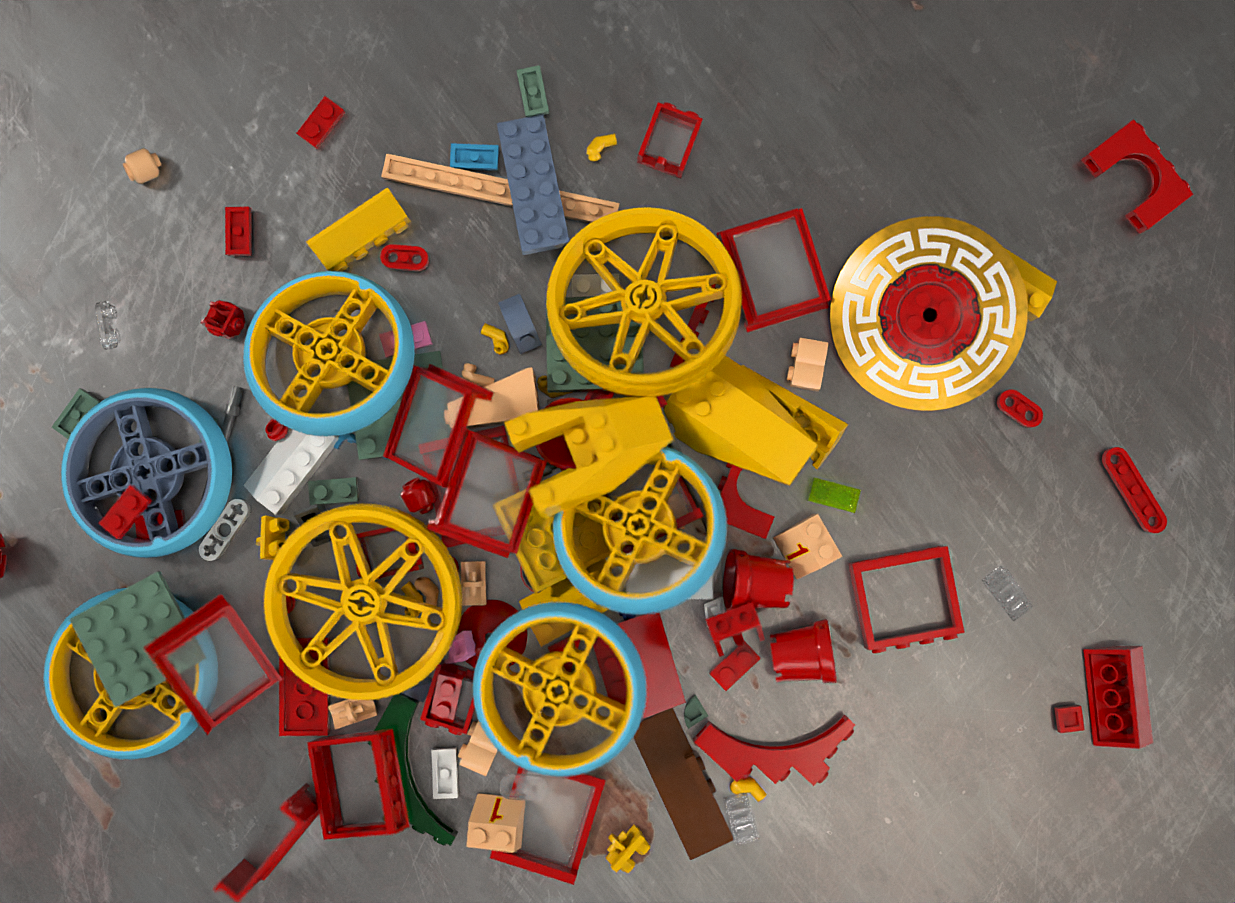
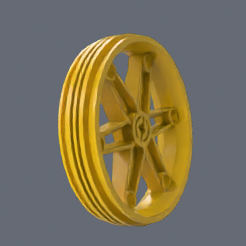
[546,207,742,397]
[264,503,462,700]

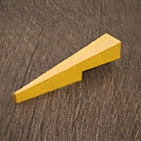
[742,365,849,469]

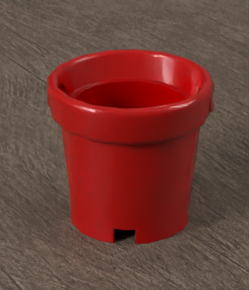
[723,549,794,611]
[770,619,837,683]

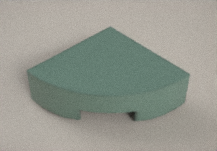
[684,694,708,729]

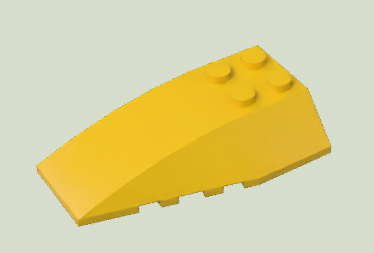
[664,355,818,486]

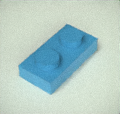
[450,143,499,171]

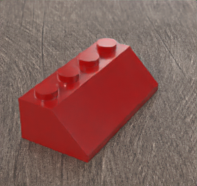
[1083,646,1153,749]

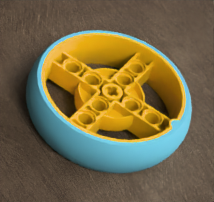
[243,271,415,436]
[553,446,727,614]
[44,588,218,759]
[473,602,646,777]

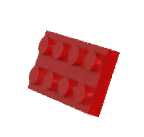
[279,637,330,736]

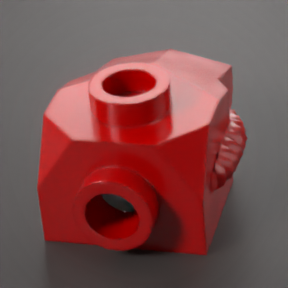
[200,300,245,339]

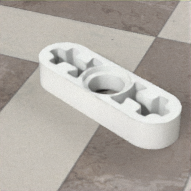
[199,499,251,561]

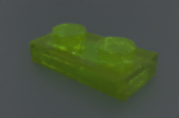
[807,478,861,513]

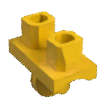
[256,515,289,560]
[605,825,650,873]

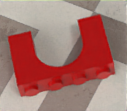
[1081,119,1194,234]
[717,463,775,539]

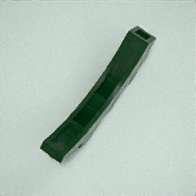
[367,693,458,846]

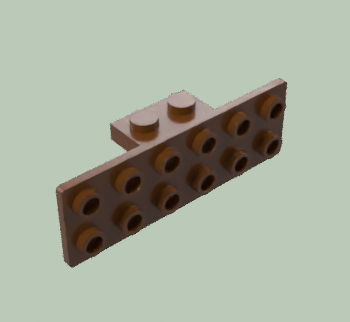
[633,708,734,860]

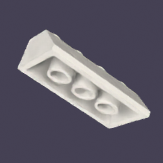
[244,428,339,515]

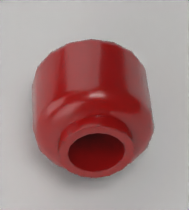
[400,477,437,515]

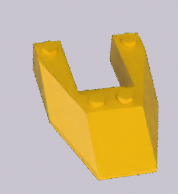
[504,395,673,519]

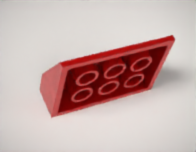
[593,612,686,719]

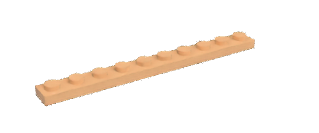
[381,153,620,223]

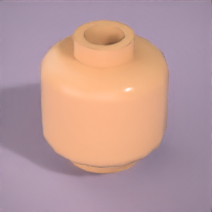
[122,148,162,184]

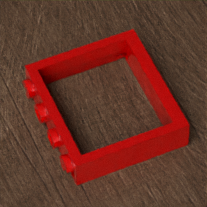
[848,546,965,653]
[307,729,410,840]

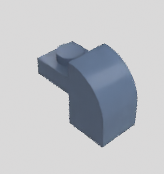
[498,294,542,354]

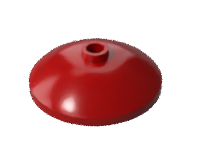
[456,599,528,668]

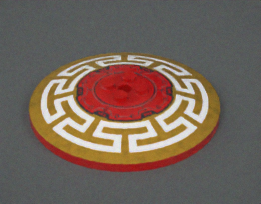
[830,216,1028,411]

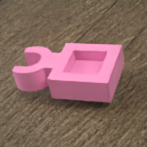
[445,631,475,664]

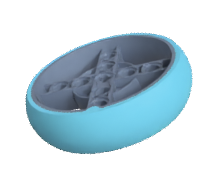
[61,388,232,558]

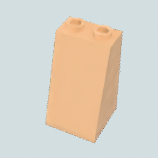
[444,367,540,429]

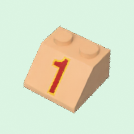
[773,514,842,579]
[466,793,526,852]

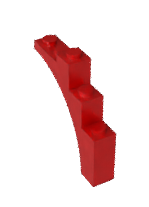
[693,715,855,786]

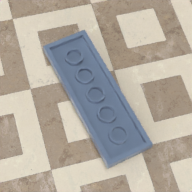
[497,114,570,255]

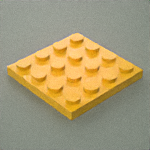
[492,468,612,593]

